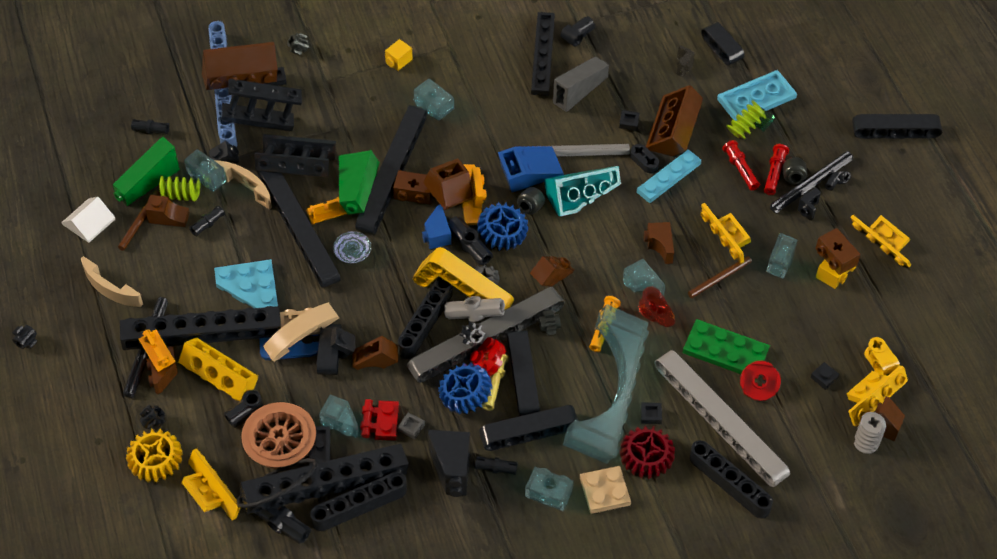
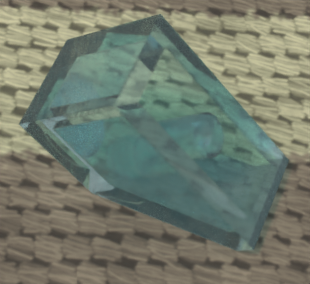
[766,233,798,278]

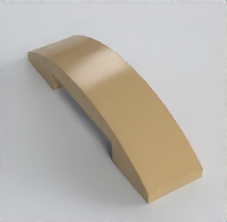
[212,160,272,210]
[81,256,143,307]
[263,302,339,362]

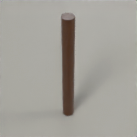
[118,190,161,251]
[688,256,752,298]

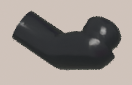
[825,171,851,191]

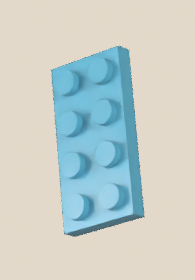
[717,70,797,121]

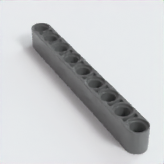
[407,287,565,383]

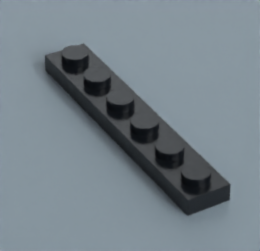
[531,12,555,96]

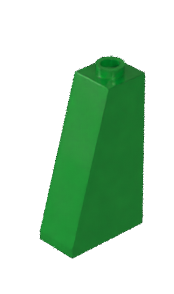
[113,137,180,206]
[339,150,380,215]

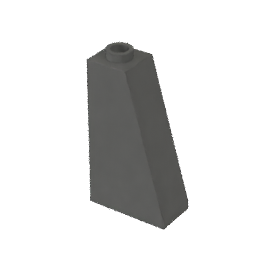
[553,56,609,112]

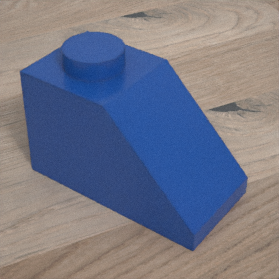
[422,205,451,249]

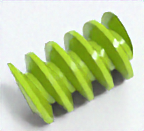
[726,100,766,139]
[159,176,200,201]

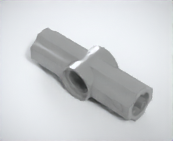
[444,296,505,322]

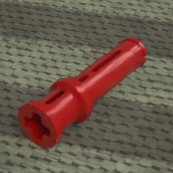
[722,140,760,190]
[764,144,789,195]

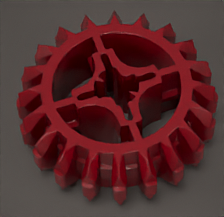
[620,425,675,479]

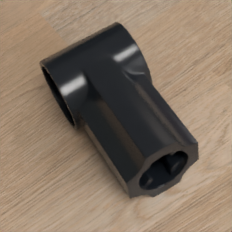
[560,16,595,47]
[223,390,263,428]

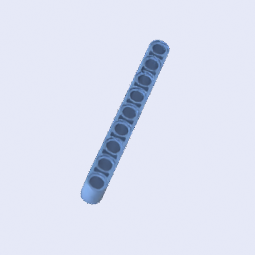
[209,21,237,147]

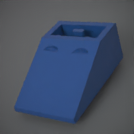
[498,146,564,193]

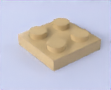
[580,466,631,514]

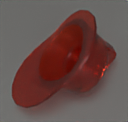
[639,286,675,327]

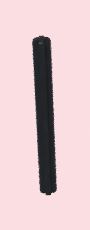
[770,151,853,213]
[123,297,168,398]

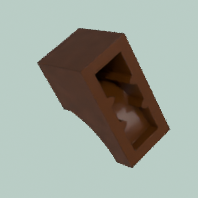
[145,195,190,227]
[643,222,674,264]
[353,336,398,370]

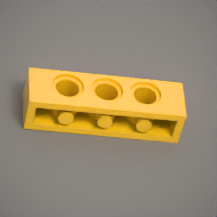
[178,337,258,401]

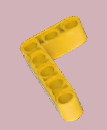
[413,247,514,310]

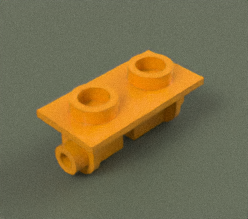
[306,197,347,224]
[139,329,175,372]

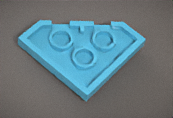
[214,259,278,308]

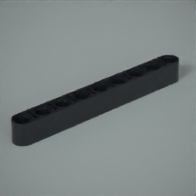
[356,105,428,235]
[256,170,341,288]

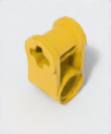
[864,337,900,375]

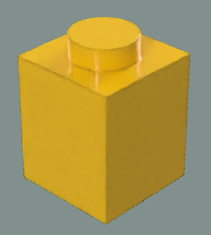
[385,39,413,71]

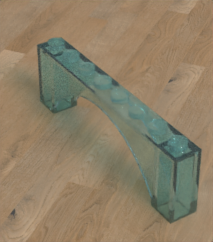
[563,304,649,464]

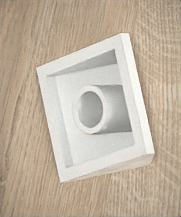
[62,197,115,243]

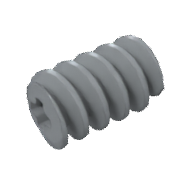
[854,412,886,454]

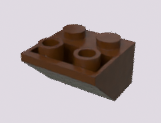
[423,158,473,210]

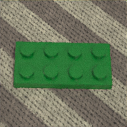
[682,319,770,380]

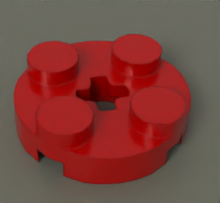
[470,337,506,376]
[740,361,781,401]

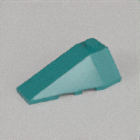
[544,166,621,216]

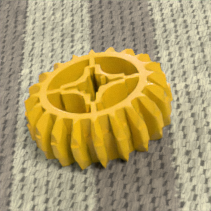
[126,429,183,483]

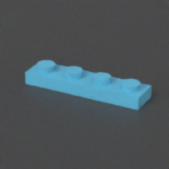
[637,150,701,203]

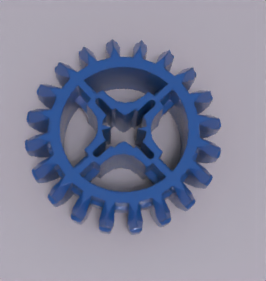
[477,202,528,251]
[438,362,493,415]

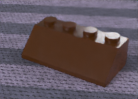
[202,42,278,90]
[646,85,703,156]

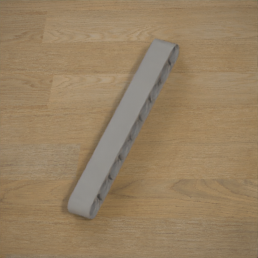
[655,350,790,487]

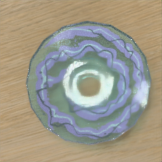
[334,232,371,263]

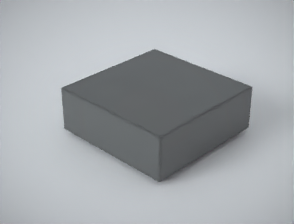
[397,413,425,439]

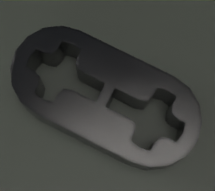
[630,144,659,173]

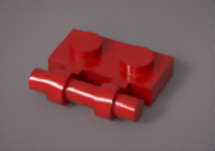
[360,399,399,440]

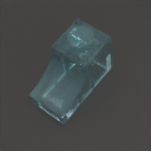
[623,259,665,299]

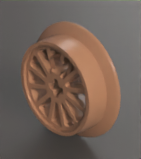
[241,402,316,469]

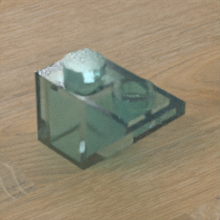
[319,395,359,438]

